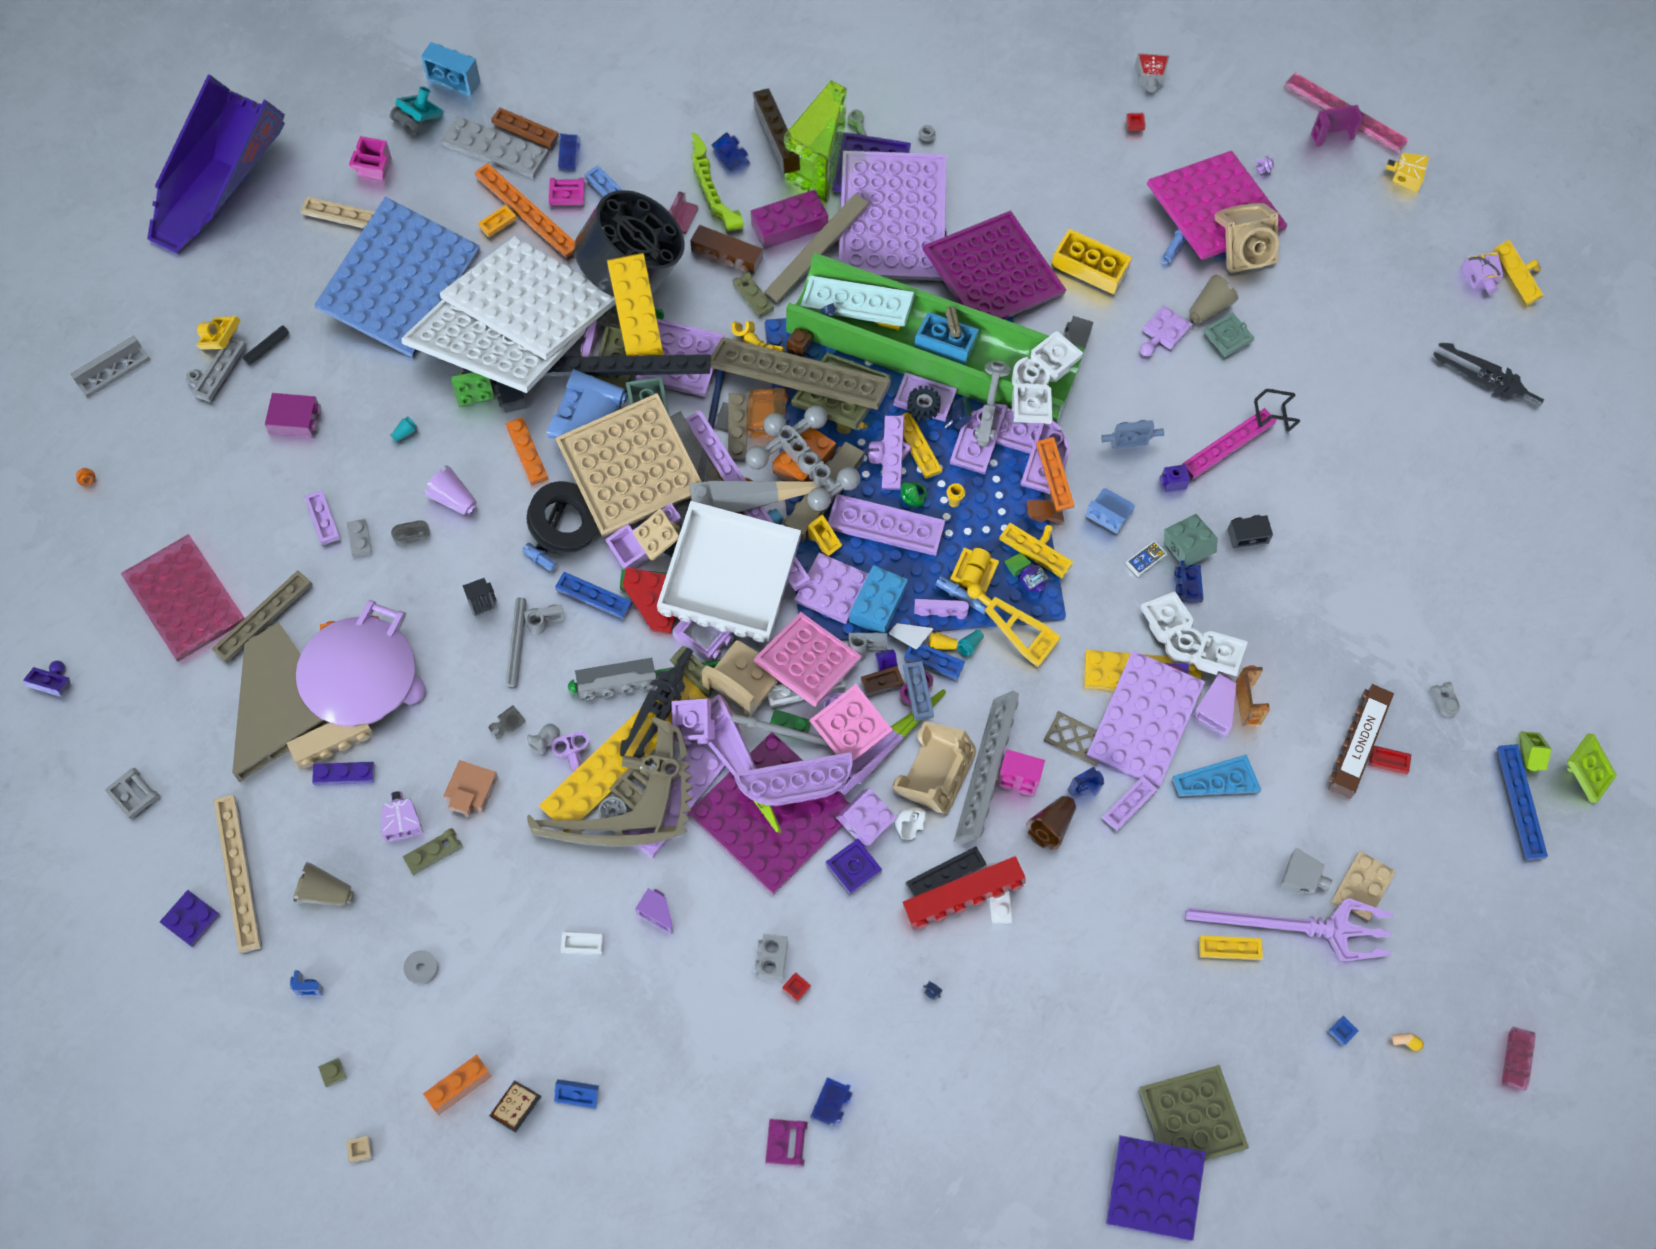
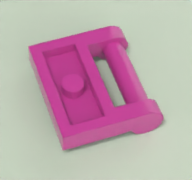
[549,178,585,205]

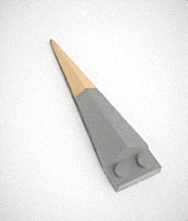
[689,481,825,513]

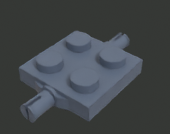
[1101,420,1164,449]

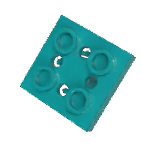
[395,86,444,122]

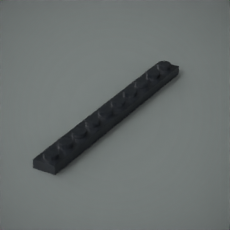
[543,354,711,377]

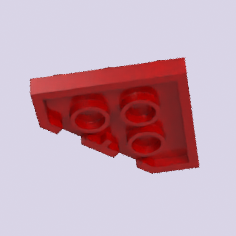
[622,567,675,635]

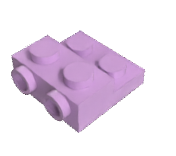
[672,699,715,745]

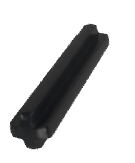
[243,325,289,365]

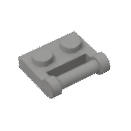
[105,768,160,820]

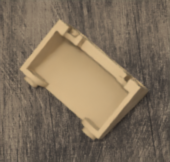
[892,721,976,814]

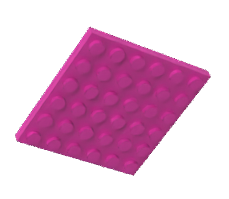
[1147,150,1288,260]

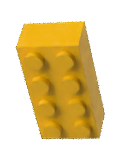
[1051,228,1132,295]

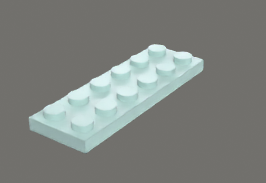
[801,276,914,327]

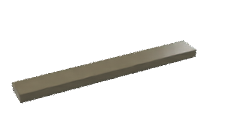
[764,193,869,304]

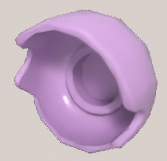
[403,676,426,705]

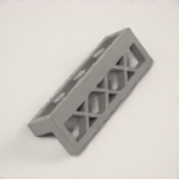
[70,335,151,398]

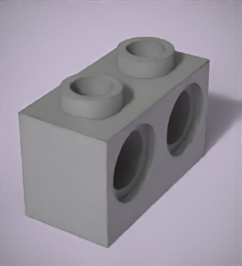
[754,934,788,982]

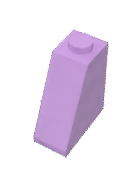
[1193,673,1236,736]

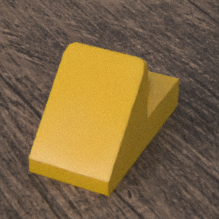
[807,515,842,556]

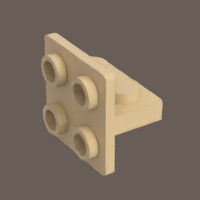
[633,509,681,561]

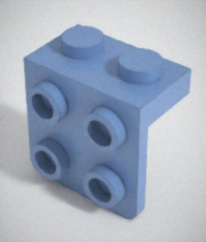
[1085,488,1135,534]

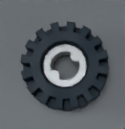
[907,385,941,421]

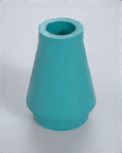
[390,416,418,443]
[957,629,984,656]

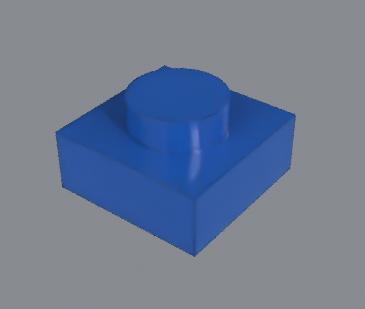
[1328,1015,1359,1046]

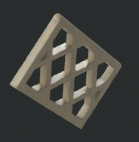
[1043,711,1099,767]

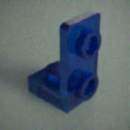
[558,134,580,170]

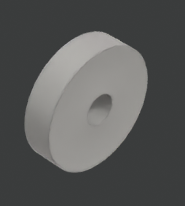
[404,950,438,985]

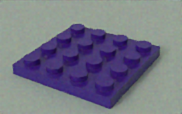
[832,132,911,192]
[1106,1135,1206,1241]

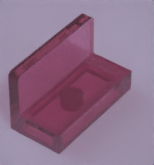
[669,191,698,234]

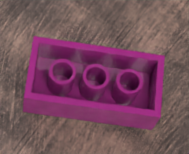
[751,189,828,249]

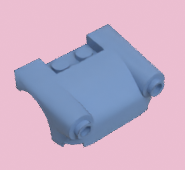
[547,369,628,439]

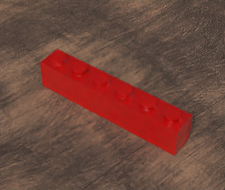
[902,856,1026,929]

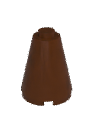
[1026,796,1076,850]

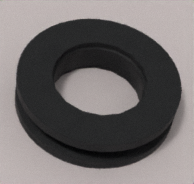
[526,481,598,553]

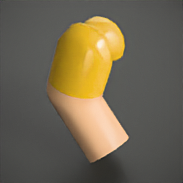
[1392,1033,1424,1051]

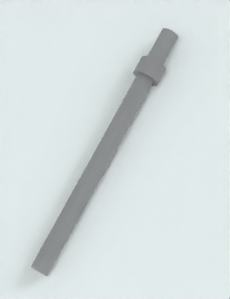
[730,713,830,747]

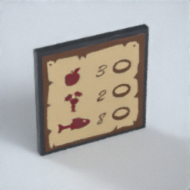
[489,1080,542,1133]

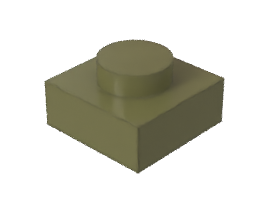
[318,1058,347,1087]

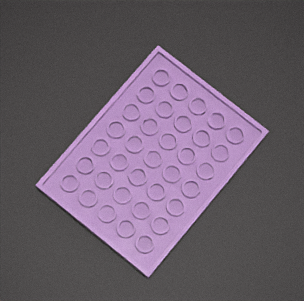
[839,151,946,281]

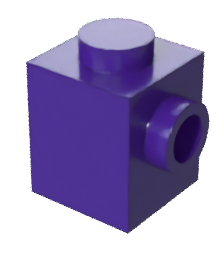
[1160,464,1190,492]

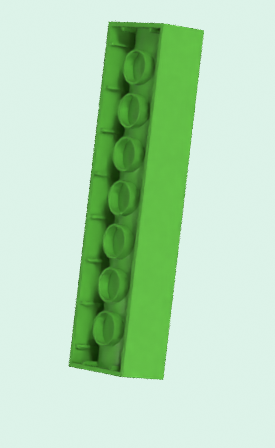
[786,252,1085,423]

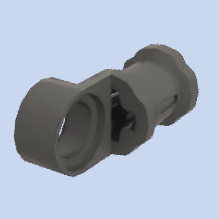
[390,106,420,136]

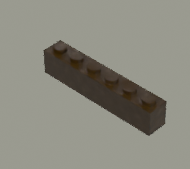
[753,88,800,174]

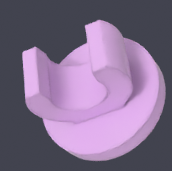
[1256,155,1274,174]

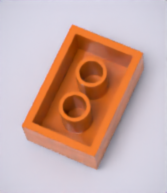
[773,428,836,482]

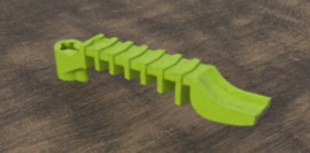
[691,132,744,232]

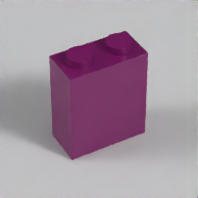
[264,393,321,437]

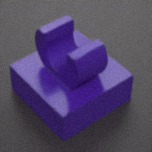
[875,649,898,671]

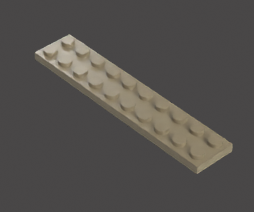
[711,337,891,410]

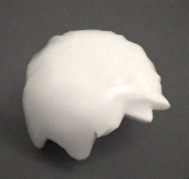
[895,807,926,840]

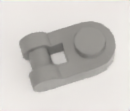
[1430,682,1460,718]

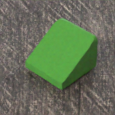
[1004,553,1031,577]

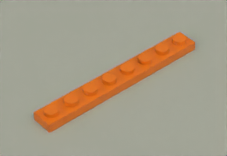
[474,163,575,259]

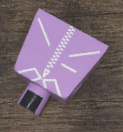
[381,791,424,842]

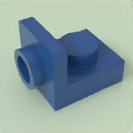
[290,970,323,996]

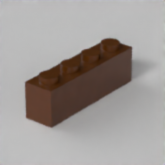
[690,225,763,275]

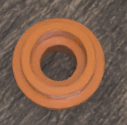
[76,468,96,486]

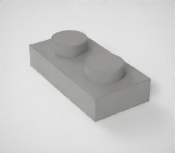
[347,519,372,559]

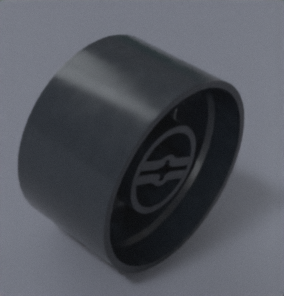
[574,190,685,297]

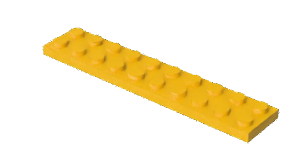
[538,675,707,833]

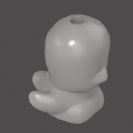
[527,724,560,754]

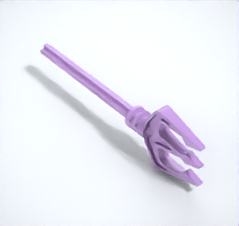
[1185,899,1394,961]

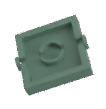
[1203,312,1254,357]

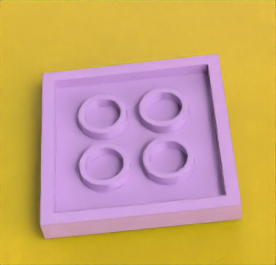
[794,553,868,624]

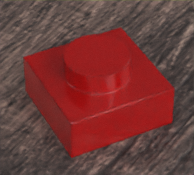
[1126,113,1146,131]
[782,972,811,1003]

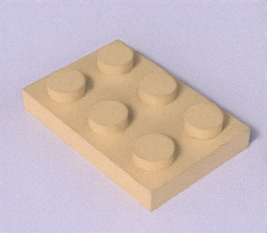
[1331,851,1396,923]

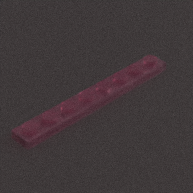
[1284,73,1409,154]

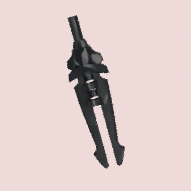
[1433,343,1545,406]
[620,647,693,758]

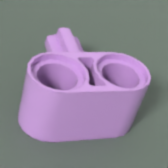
[552,731,590,772]

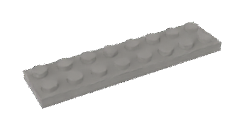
[953,691,1019,844]

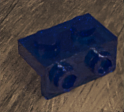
[810,1077,853,1128]

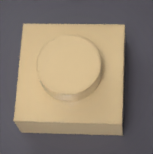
[346,1136,372,1163]

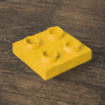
[196,316,241,350]

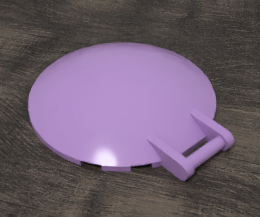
[296,600,416,727]

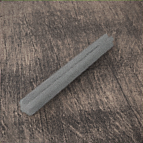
[506,597,526,687]

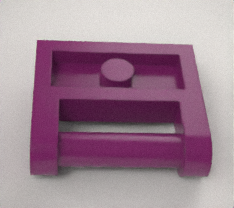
[765,1119,808,1167]

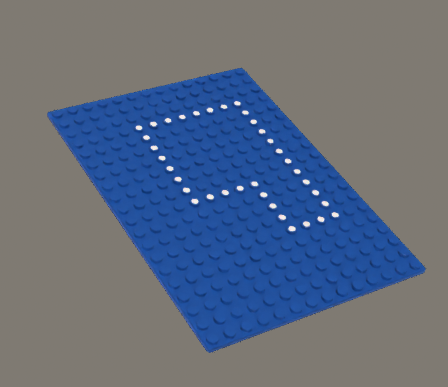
[765,316,1066,641]

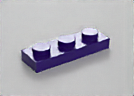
[312,762,375,785]

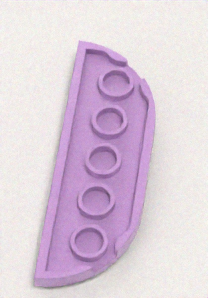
[734,752,853,806]

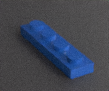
[555,572,632,620]

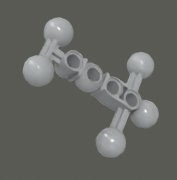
[745,405,860,511]

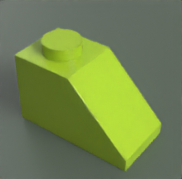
[1520,731,1552,771]

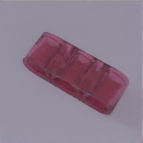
[1502,1026,1536,1091]

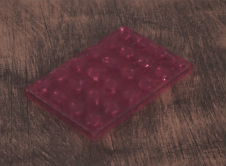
[120,534,245,662]

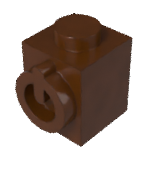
[787,328,813,357]

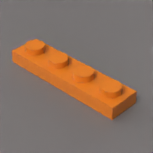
[505,417,549,486]
[1036,437,1075,512]

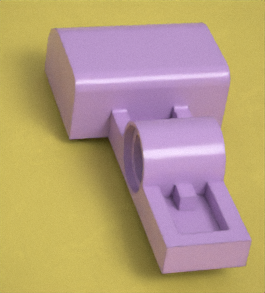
[605,503,683,569]

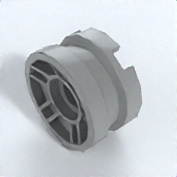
[599,797,627,819]

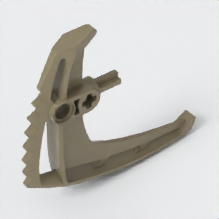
[527,717,692,847]

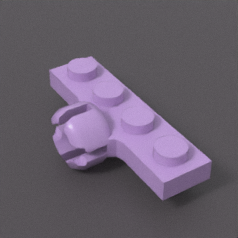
[868,416,904,490]

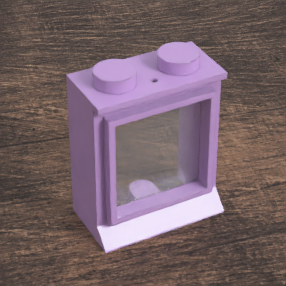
[673,621,734,662]

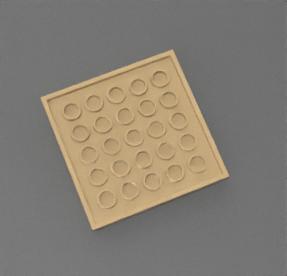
[555,393,702,537]

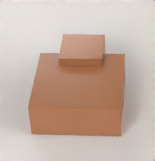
[444,760,498,817]

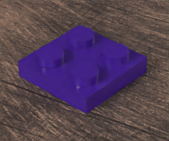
[826,839,882,895]
[160,890,220,947]

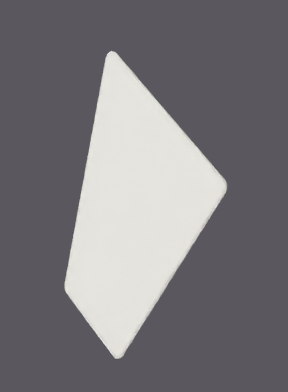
[889,623,933,649]

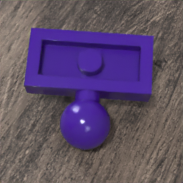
[23,660,70,696]

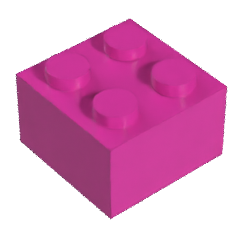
[997,749,1045,795]

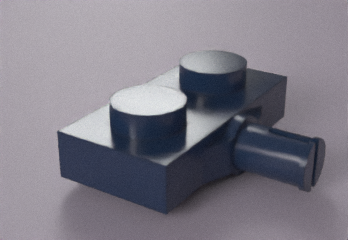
[943,396,972,430]

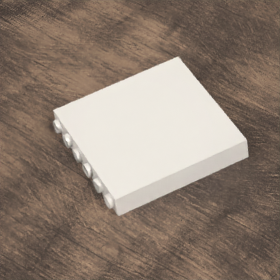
[657,501,801,642]

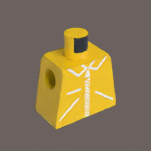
[1385,153,1429,192]

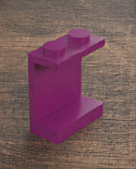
[1311,105,1363,147]

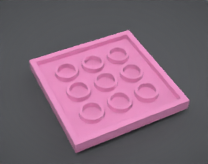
[753,612,862,707]

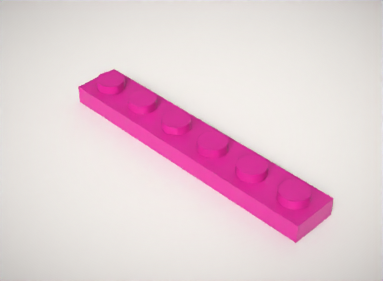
[1182,408,1277,480]

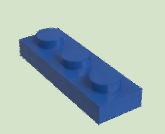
[904,644,965,680]

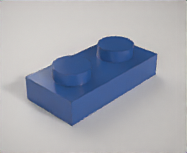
[554,1079,599,1108]

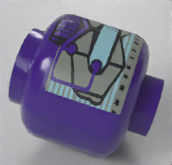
[1020,564,1048,593]

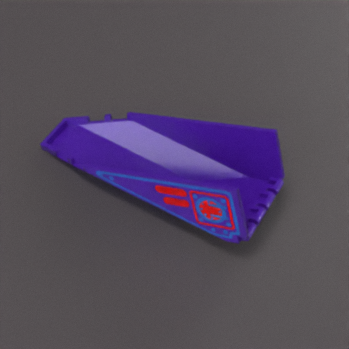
[147,74,285,254]

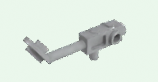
[975,361,1011,447]

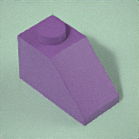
[635,888,674,934]

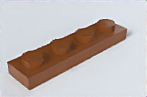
[491,107,559,149]

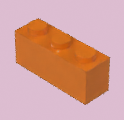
[423,1054,492,1115]

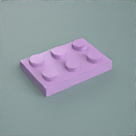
[893,373,957,422]

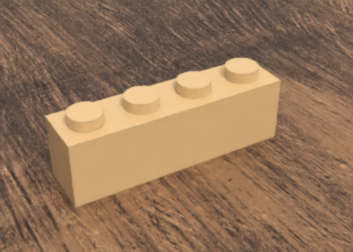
[286,723,373,769]

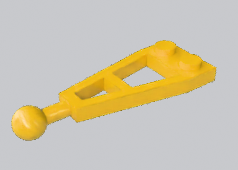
[967,584,1061,667]

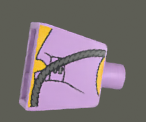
[1461,252,1503,294]

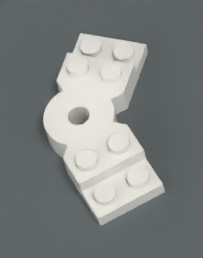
[1012,331,1083,424]
[1141,592,1248,676]

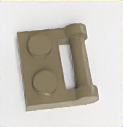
[609,768,649,810]

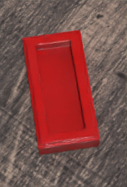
[1368,745,1412,774]

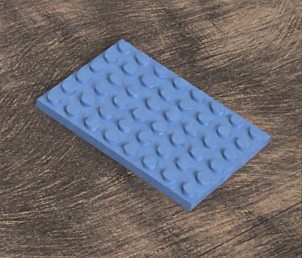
[315,197,480,358]

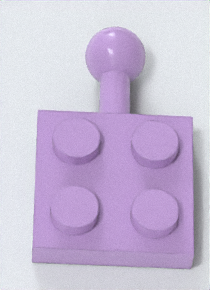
[1140,305,1192,356]

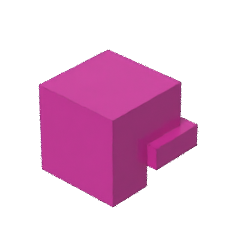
[349,136,392,180]

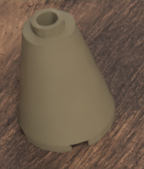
[1189,275,1238,323]
[293,862,354,906]

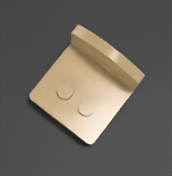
[1215,203,1279,273]
[701,641,779,716]

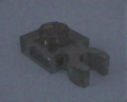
[488,705,526,739]

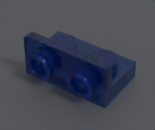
[711,132,750,171]
[1174,561,1203,602]
[1067,767,1104,796]

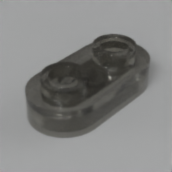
[391,520,430,544]

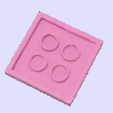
[809,684,893,763]

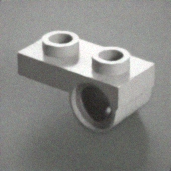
[524,604,565,634]
[848,632,887,659]

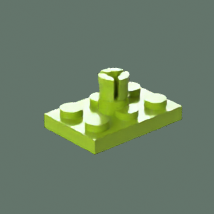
[1567,733,1617,803]

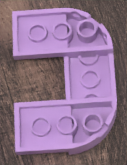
[950,404,1069,494]

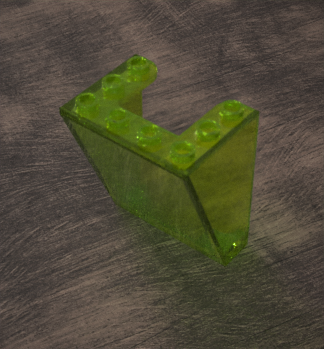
[784,80,847,203]

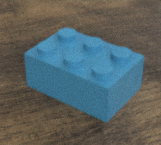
[421,42,481,96]
[914,312,979,366]
[849,565,908,633]

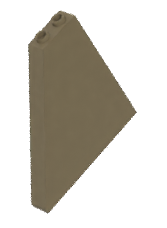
[232,622,329,782]

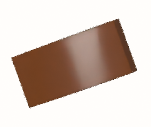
[1027,500,1064,524]

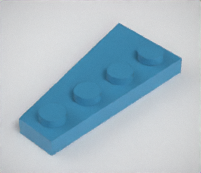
[1172,754,1262,796]

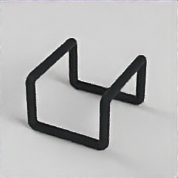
[1254,389,1300,432]

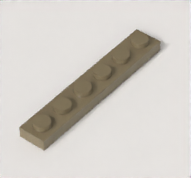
[212,570,313,664]

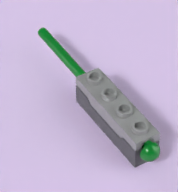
[568,658,720,700]

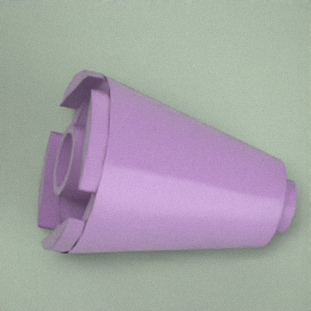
[424,465,477,515]

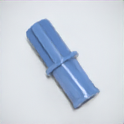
[522,543,557,571]

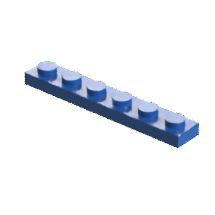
[1496,744,1548,861]

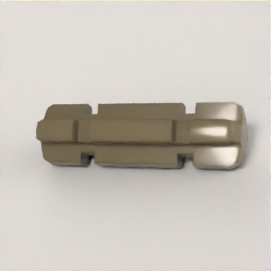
[946,307,961,338]

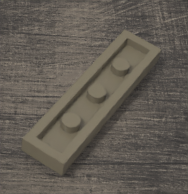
[728,393,747,462]

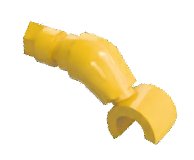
[731,321,785,353]

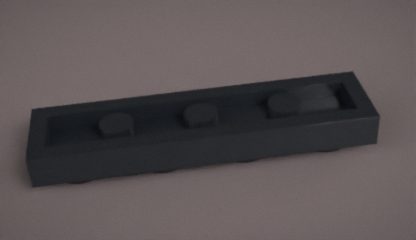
[905,846,986,897]

